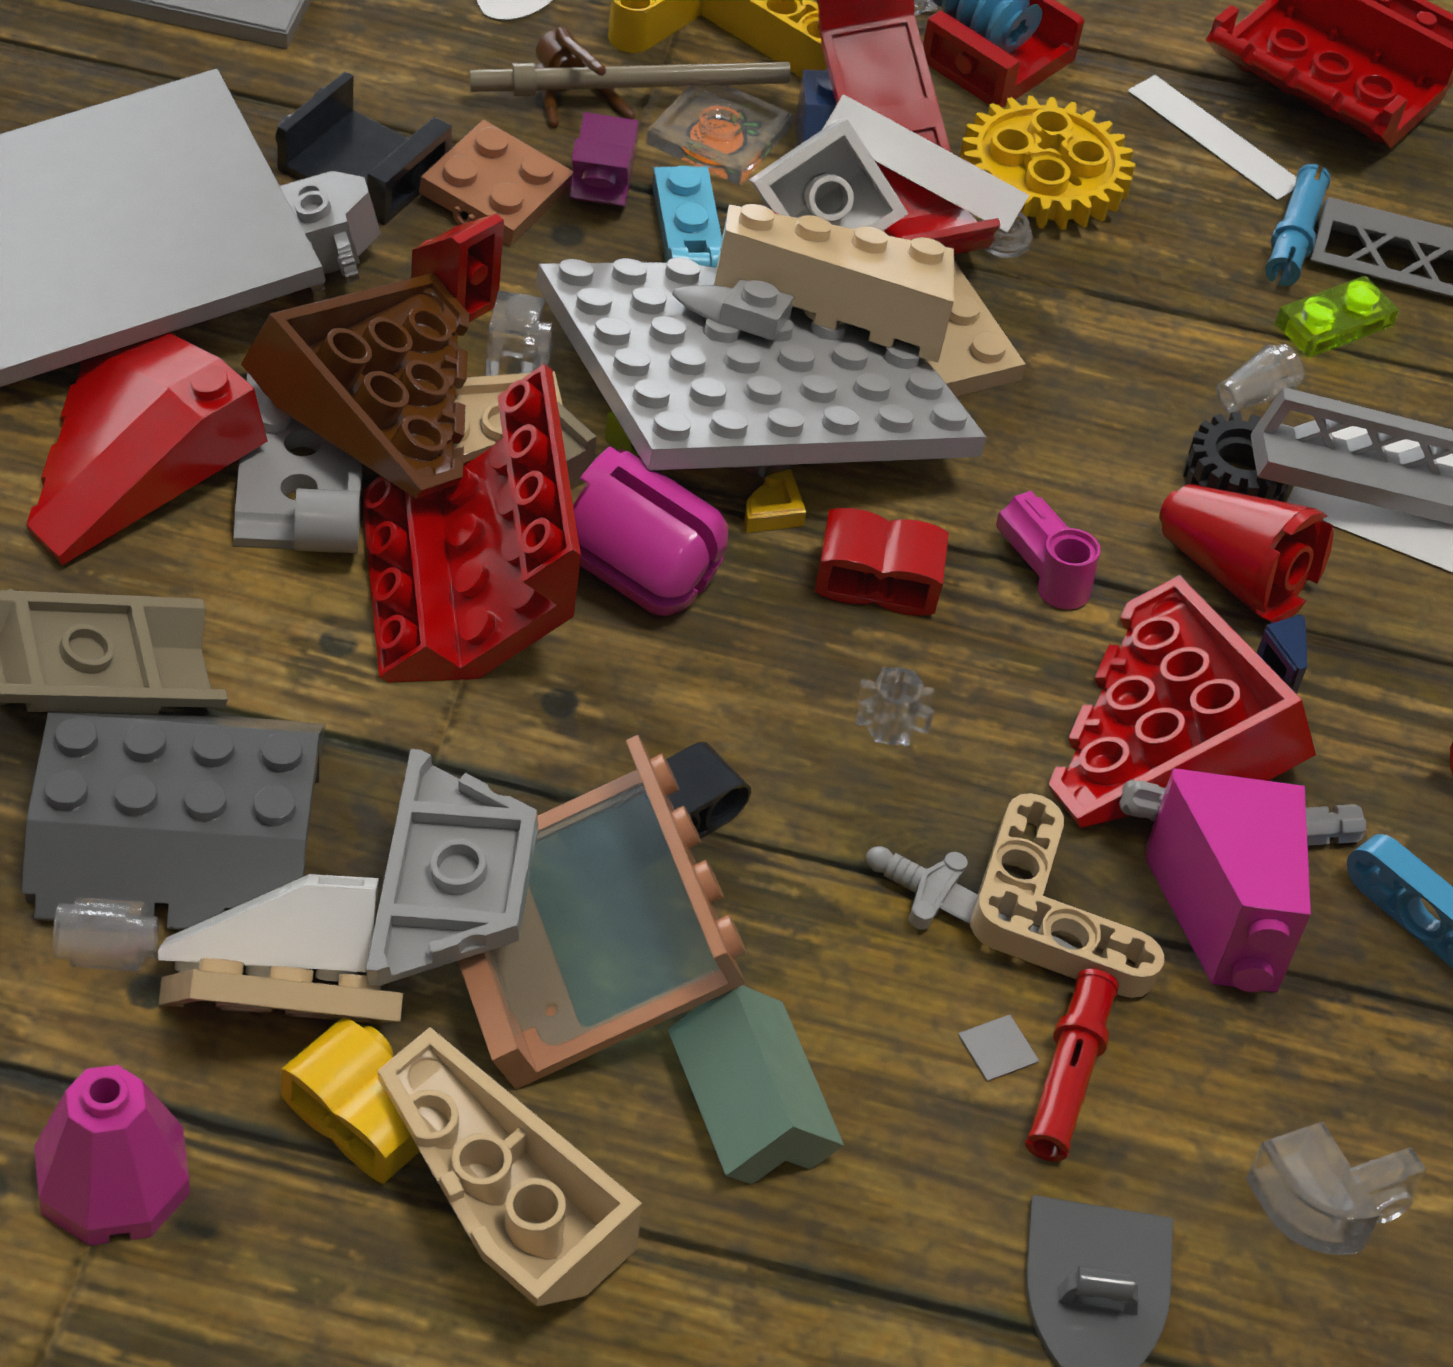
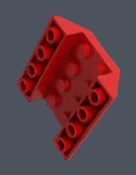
[361,364,581,683]

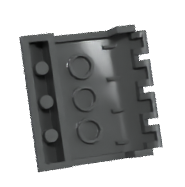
[22,711,326,931]

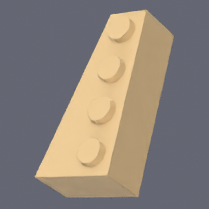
[714,204,954,363]

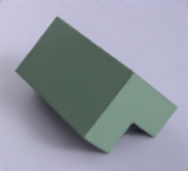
[668,985,844,1184]

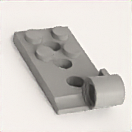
[233,372,363,553]

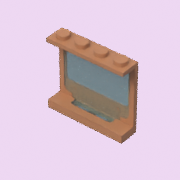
[458,735,747,1090]

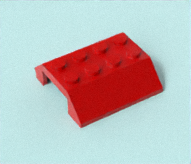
[1205,0,1453,149]

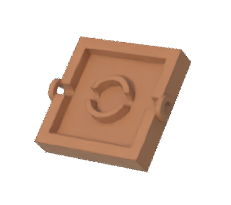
[419,119,573,246]

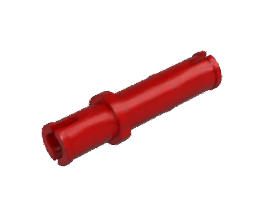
[1025,969,1119,1162]

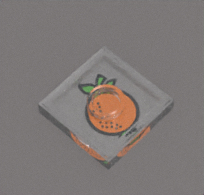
[646,85,793,186]

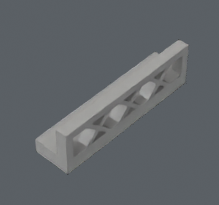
[1310,197,1453,299]
[1250,387,1453,524]

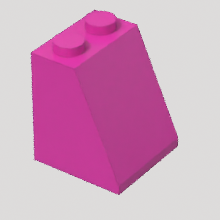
[1145,768,1311,993]

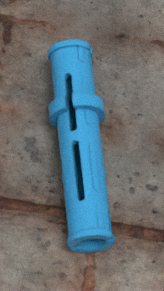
[1265,164,1331,286]

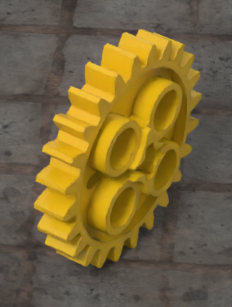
[959,96,1135,230]

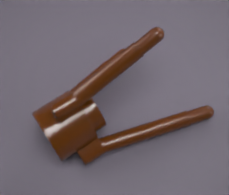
[535,27,635,128]

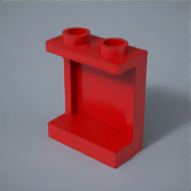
[923,0,1084,108]

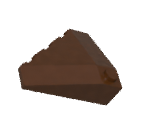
[241,273,469,499]

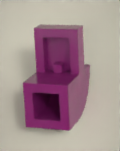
[570,112,639,208]

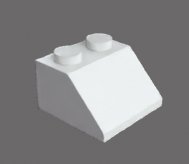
[749,118,908,231]

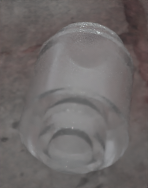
[53,897,159,972]

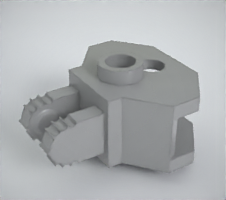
[280,171,381,293]

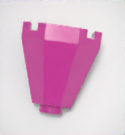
[34,1065,190,1246]

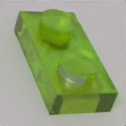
[1275,276,1399,358]

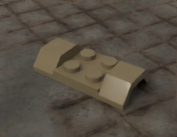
[0,590,228,715]

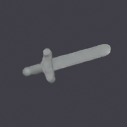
[866,846,1078,950]

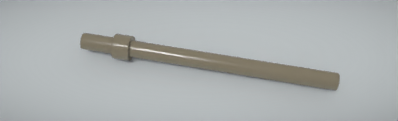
[469,62,790,96]

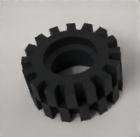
[1183,412,1289,502]

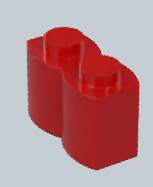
[814,508,949,616]

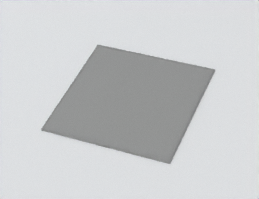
[958,1014,1039,1081]

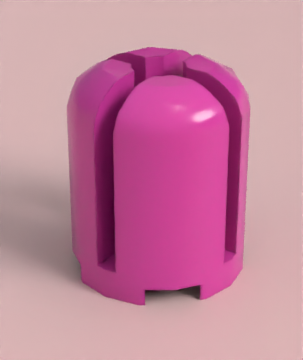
[573,446,729,616]

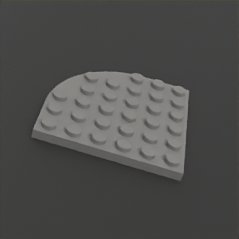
[536,258,986,470]

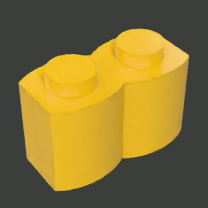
[281,1017,420,1184]

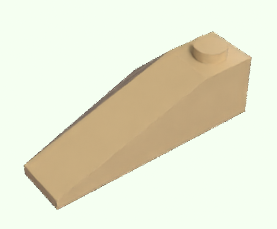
[378,1027,642,1306]

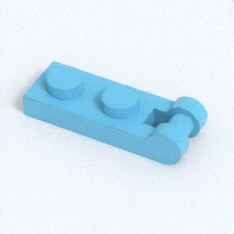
[652,166,722,268]

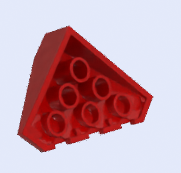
[26,333,268,565]
[1049,575,1316,828]

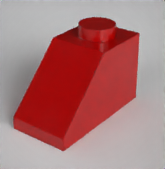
[411,214,504,322]

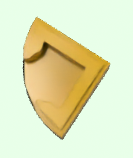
[744,469,806,533]

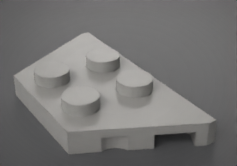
[366,749,538,986]

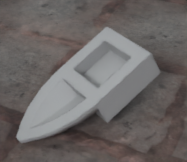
[672,279,795,341]

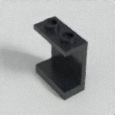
[275,71,452,225]

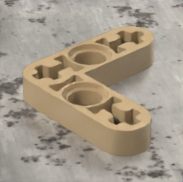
[970,793,1164,998]

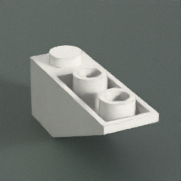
[158,874,379,982]

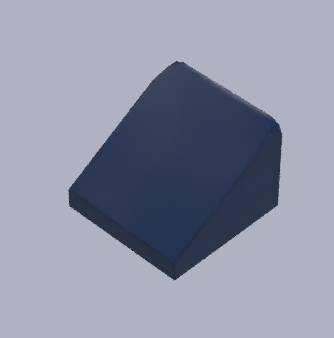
[1256,615,1307,694]

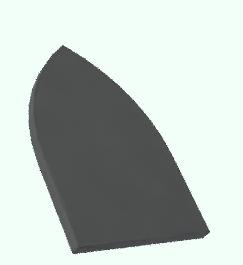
[1026,1195,1173,1367]

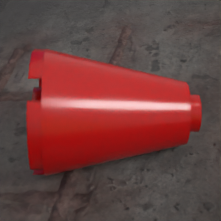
[1159,484,1334,623]

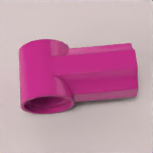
[996,491,1100,610]

